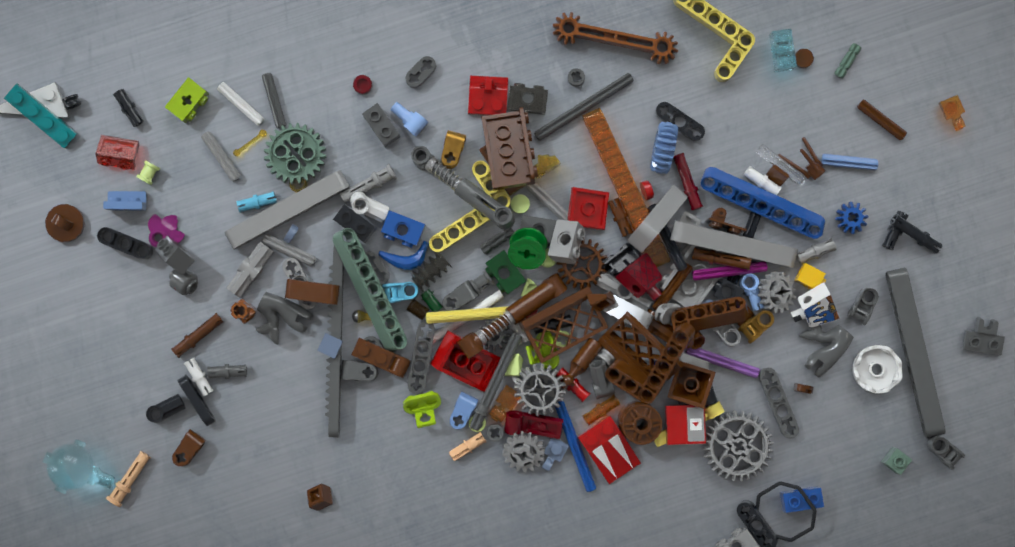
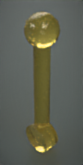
[233,130,267,156]

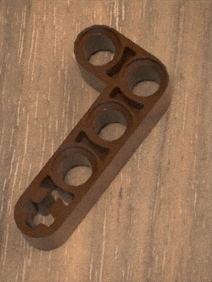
[671,297,749,349]

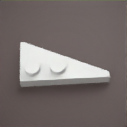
[0,82,70,118]

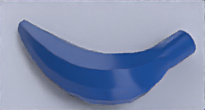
[378,241,429,270]

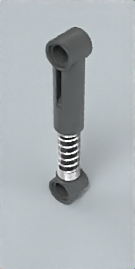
[411,146,515,230]

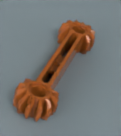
[552,12,678,64]

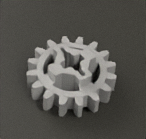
[758,272,796,313]
[503,431,545,473]

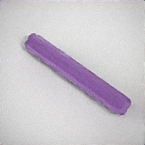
[686,347,760,378]

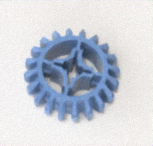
[650,122,678,174]

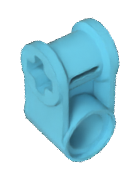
[382,282,420,303]

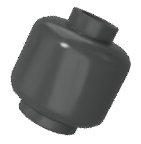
[169,269,198,295]

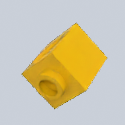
[794,263,826,289]

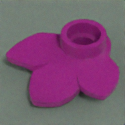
[148,214,185,248]

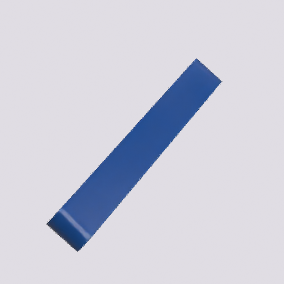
[701,167,825,239]

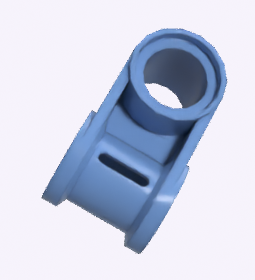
[450,391,479,429]

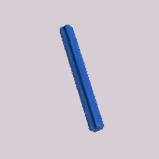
[554,401,596,492]

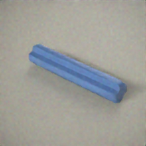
[821,154,878,170]

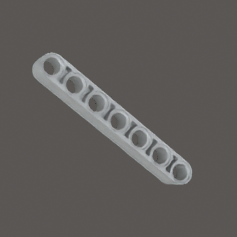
[224,170,350,250]
[670,221,798,268]

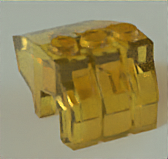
[534,154,561,178]

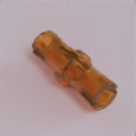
[582,395,621,426]

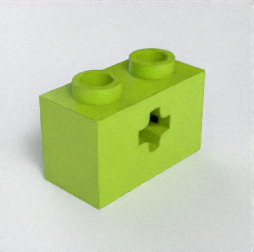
[165,77,209,123]

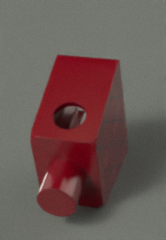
[615,252,662,301]

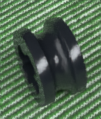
[62,94,81,110]

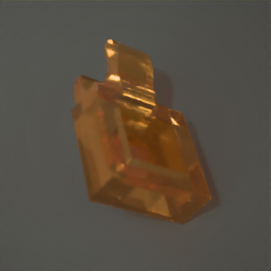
[939,95,966,131]

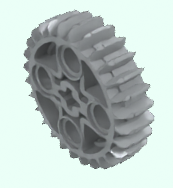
[702,410,774,482]

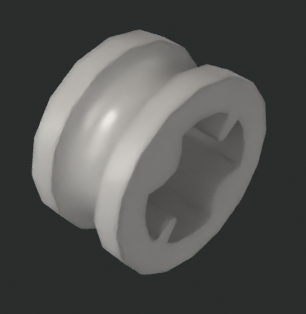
[596,349,615,368]

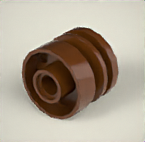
[617,400,662,445]

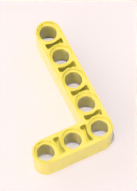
[673,0,755,82]
[429,161,510,253]

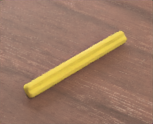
[426,306,509,324]

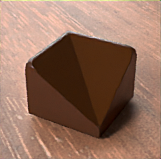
[587,291,615,311]
[307,484,333,511]

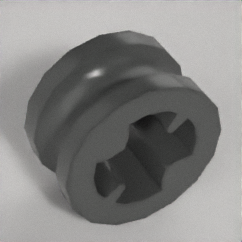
[568,68,585,87]

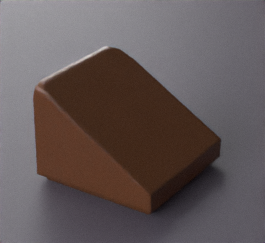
[766,165,789,186]

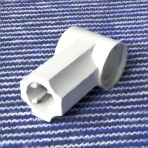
[350,192,389,223]

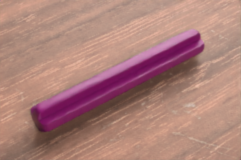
[692,261,768,281]

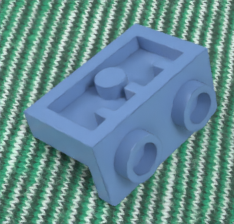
[103,191,147,211]

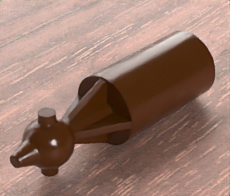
[561,338,603,389]

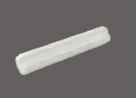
[217,82,264,126]

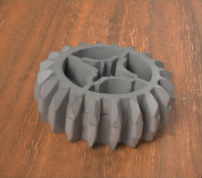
[514,363,566,416]

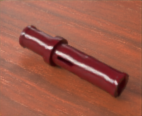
[673,153,703,211]

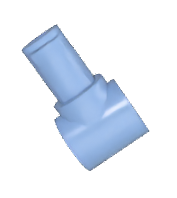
[390,102,428,137]
[739,274,764,311]

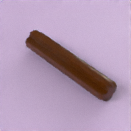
[857,99,907,140]
[652,263,693,310]

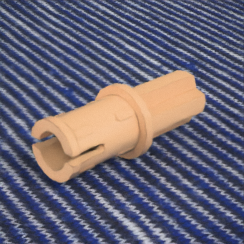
[449,432,486,461]

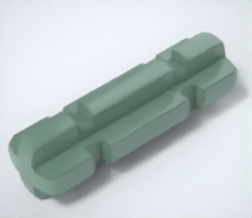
[834,43,861,79]

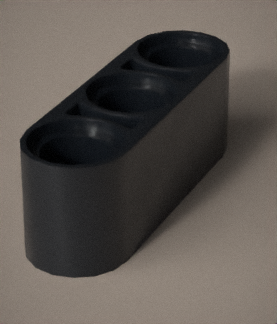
[97,227,153,260]

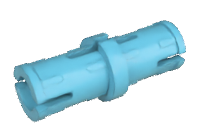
[236,191,277,213]

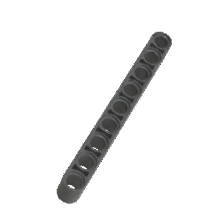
[886,267,946,438]

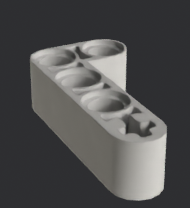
[627,184,688,253]

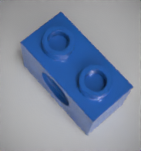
[381,210,426,248]
[780,486,824,513]

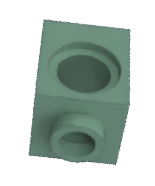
[881,447,912,475]

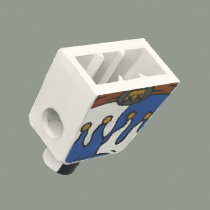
[790,283,840,327]

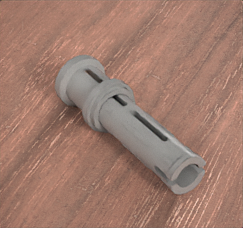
[340,164,397,203]

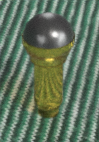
[352,310,371,323]

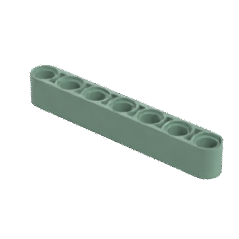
[333,228,407,352]

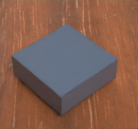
[317,333,343,359]

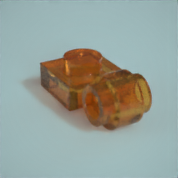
[489,385,521,423]

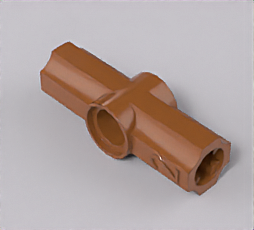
[230,298,256,324]

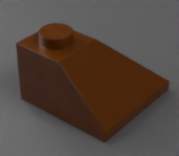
[667,361,716,409]

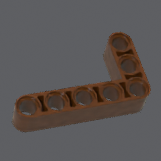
[605,322,695,404]

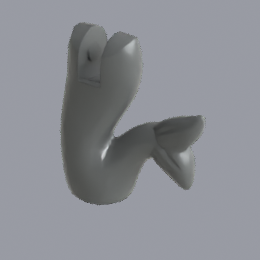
[256,292,313,345]
[799,325,854,378]

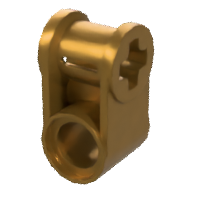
[441,130,467,169]
[737,310,774,344]

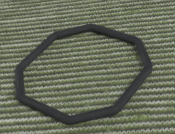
[756,481,817,542]

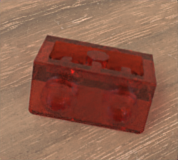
[95,135,139,170]

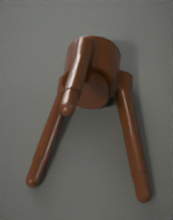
[777,137,825,180]

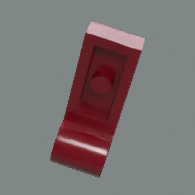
[504,410,564,439]

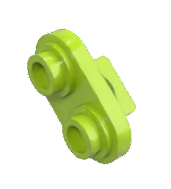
[526,332,560,370]
[403,391,441,428]

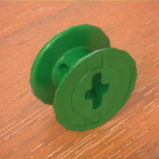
[508,228,547,270]

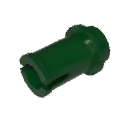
[420,289,443,312]

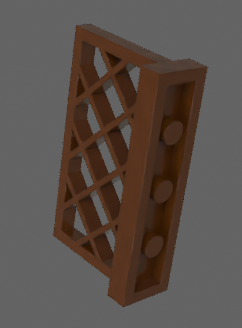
[518,286,608,363]
[597,311,683,393]

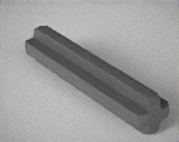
[262,73,286,129]

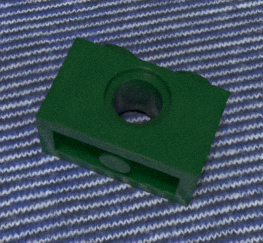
[485,250,526,295]

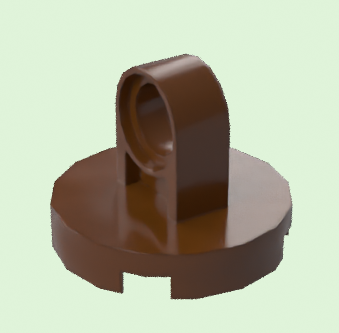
[45,204,85,242]

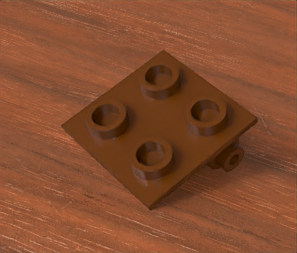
[705,208,747,235]

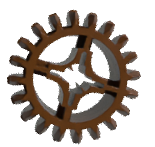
[556,239,607,290]

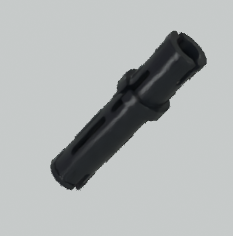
[890,214,942,254]

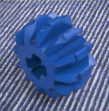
[835,201,868,234]

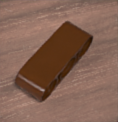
[285,279,340,305]

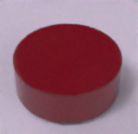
[353,75,372,95]

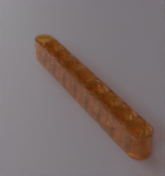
[582,107,671,268]

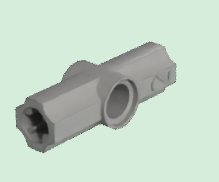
[226,242,274,298]
[596,272,653,311]

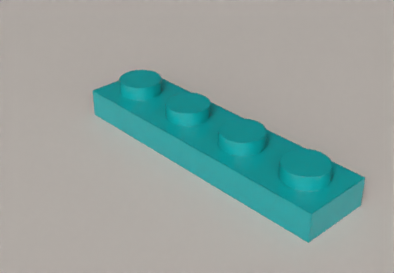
[4,83,78,148]

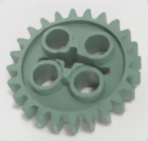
[264,123,326,185]

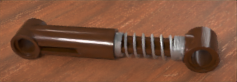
[457,273,568,359]

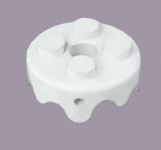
[852,345,902,393]

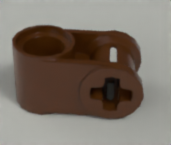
[172,429,206,466]

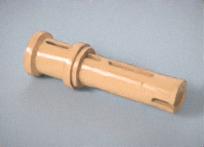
[106,451,151,507]

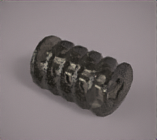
[411,252,452,292]

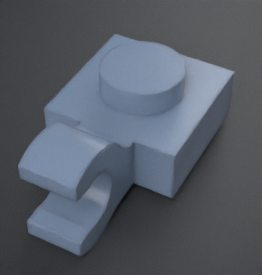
[542,438,569,471]

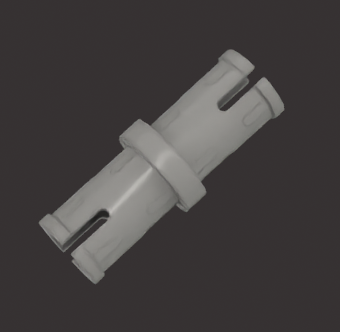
[797,238,836,264]

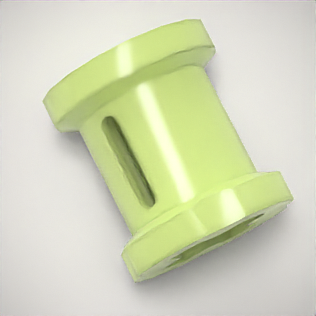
[136,160,160,185]

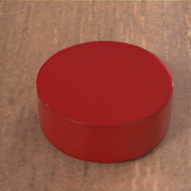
[640,180,654,200]

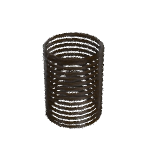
[406,299,429,320]

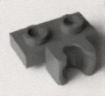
[962,317,1005,355]

